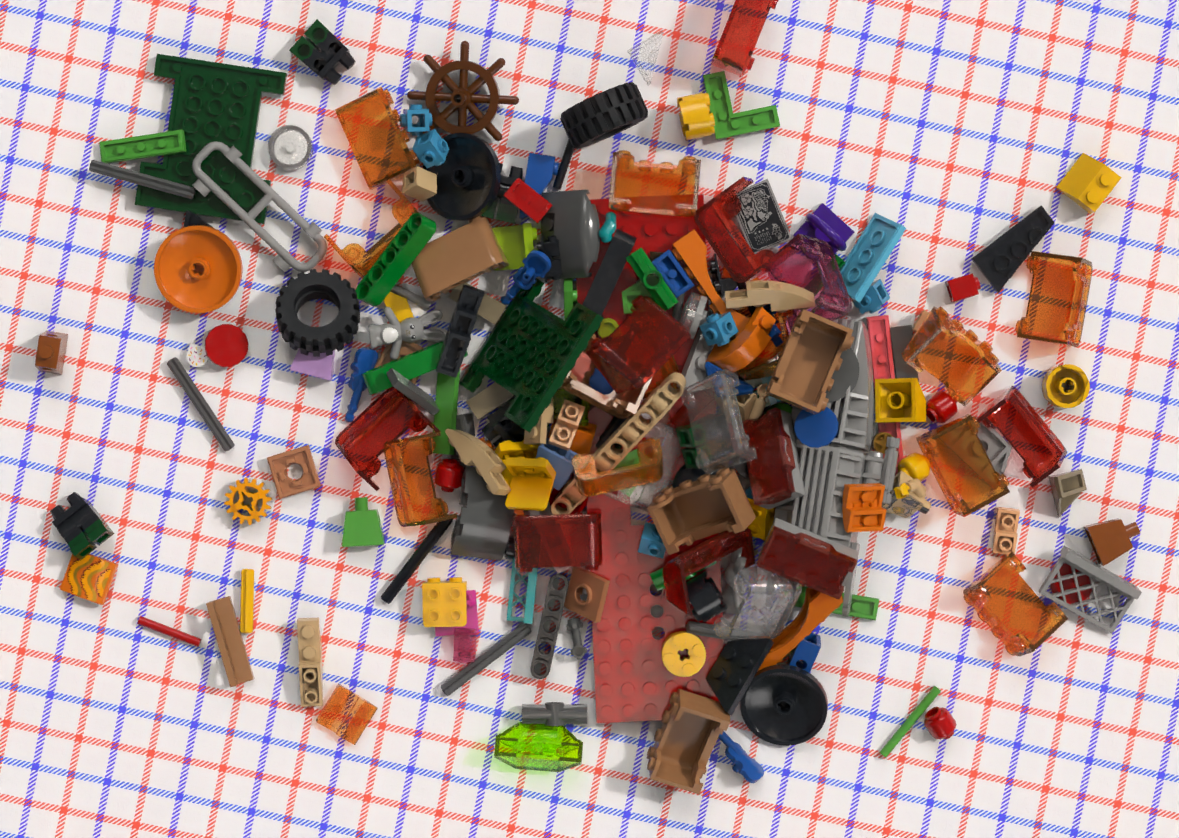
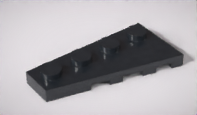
[971,205,1055,293]

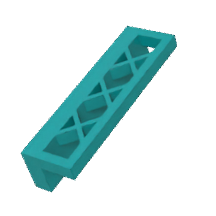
[507,534,541,624]

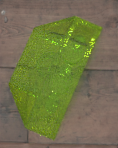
[494,722,583,772]

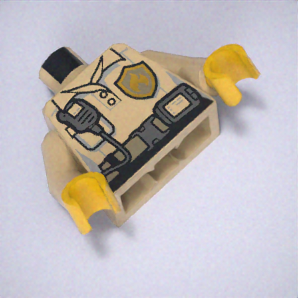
[882,471,931,518]

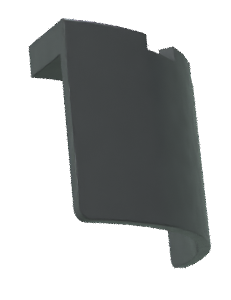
[450,466,514,561]

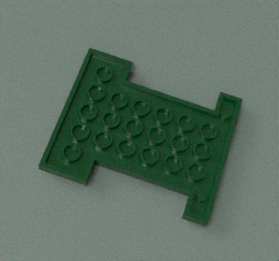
[135,54,287,224]
[459,278,604,433]

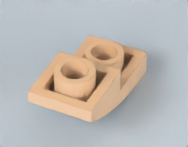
[548,399,585,451]
[992,507,1020,555]

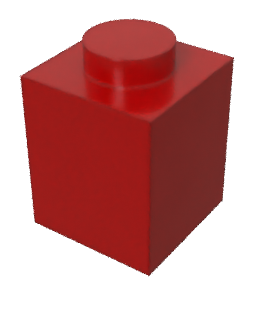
[945,273,981,302]

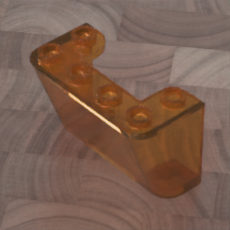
[335,86,420,190]
[608,150,701,217]
[901,307,1002,406]
[570,437,664,497]
[963,552,1068,656]

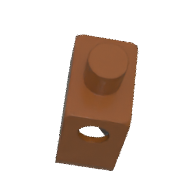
[35,331,68,375]
[1084,518,1140,566]

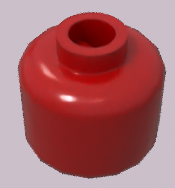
[926,391,958,423]
[435,459,464,492]
[924,707,957,740]

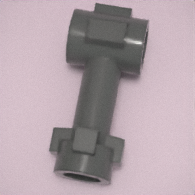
[566,618,587,660]

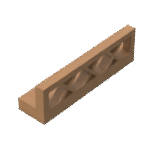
[206,596,255,687]

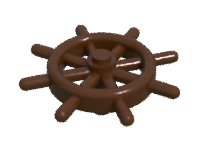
[407,41,519,141]

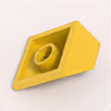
[875,378,926,423]

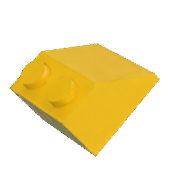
[1056,153,1122,214]

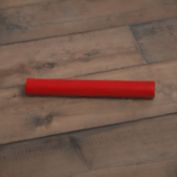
[137,616,202,647]

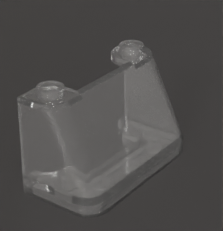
[681,369,758,473]
[712,563,802,639]

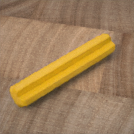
[240,569,254,633]

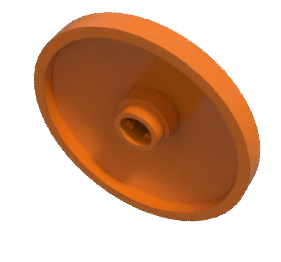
[154,225,243,313]

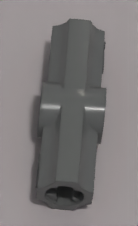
[522,702,587,726]

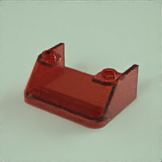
[711,0,778,77]
[694,177,799,283]
[977,386,1067,488]
[335,387,441,491]
[662,527,757,615]

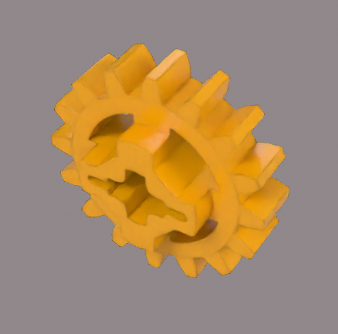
[224,477,273,525]

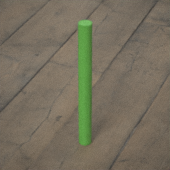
[879,686,941,758]

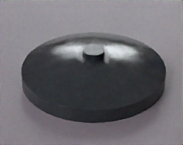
[423,133,501,221]
[740,665,828,746]

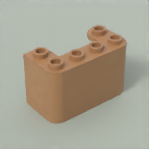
[766,309,854,415]
[560,334,656,419]
[647,467,756,555]
[646,689,731,794]

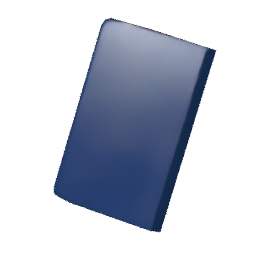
[652,250,695,298]

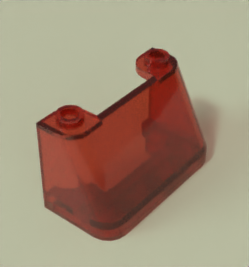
[586,295,691,394]
[513,512,603,572]

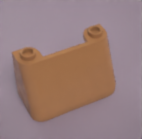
[411,216,509,303]

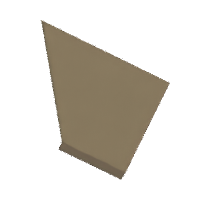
[1049,469,1087,518]

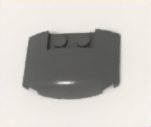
[541,189,600,280]

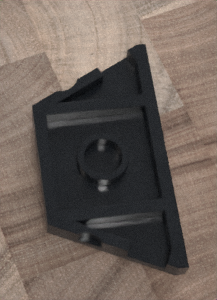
[706,638,774,716]

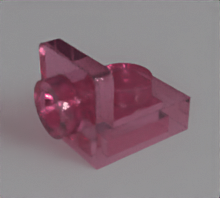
[453,628,477,664]

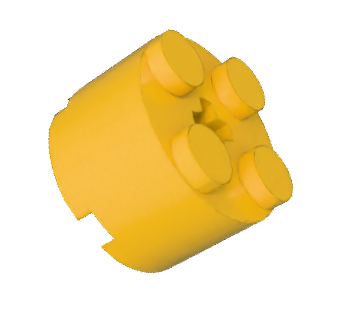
[677,93,715,141]
[1042,364,1090,408]
[661,631,706,677]

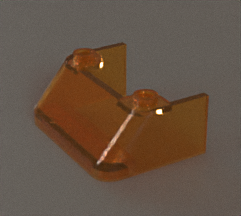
[324,179,419,279]
[384,431,457,527]

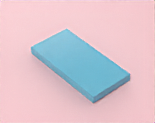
[829,213,906,303]

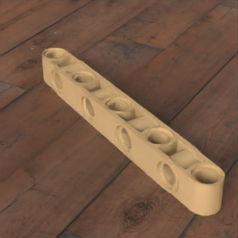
[551,372,686,518]

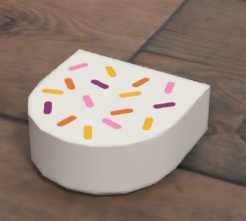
[186,343,209,367]

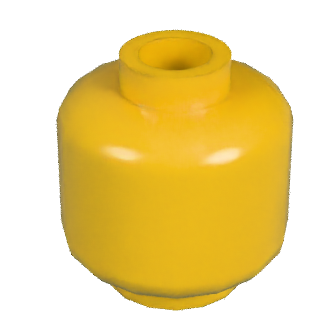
[898,453,930,481]

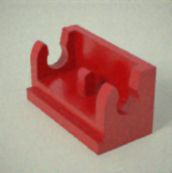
[503,178,553,224]

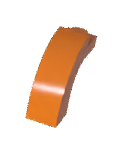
[705,307,776,373]

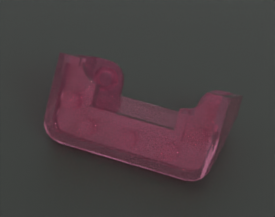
[765,233,852,334]

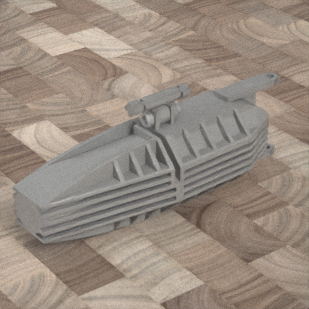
[764,316,900,617]

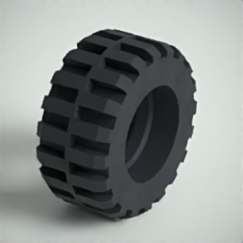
[560,82,648,149]
[275,269,360,357]

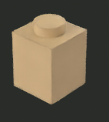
[402,166,437,202]

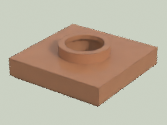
[267,445,322,499]
[564,566,610,623]

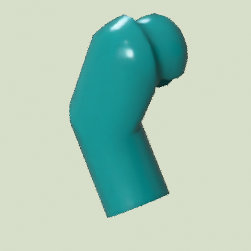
[598,212,616,243]

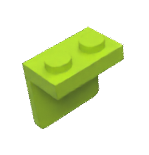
[492,223,537,271]

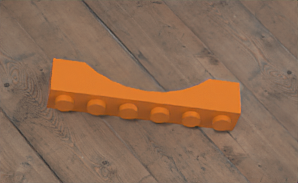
[671,229,750,338]
[757,582,843,672]

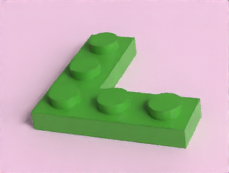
[703,71,780,140]

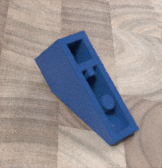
[519,153,559,220]

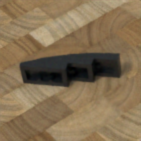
[435,284,485,378]

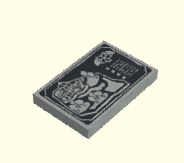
[727,179,792,256]

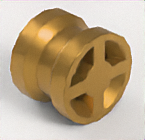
[872,432,893,454]

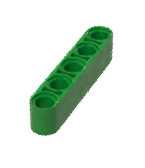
[355,213,436,307]
[362,341,468,395]

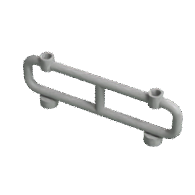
[192,141,327,273]

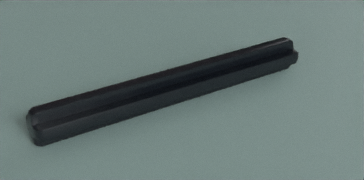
[381,513,453,604]

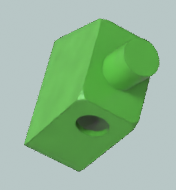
[342,497,385,547]

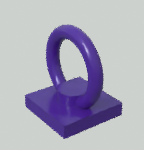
[793,203,854,264]

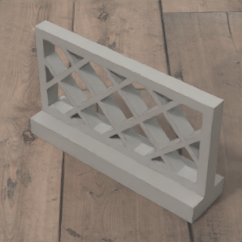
[1038,545,1142,634]

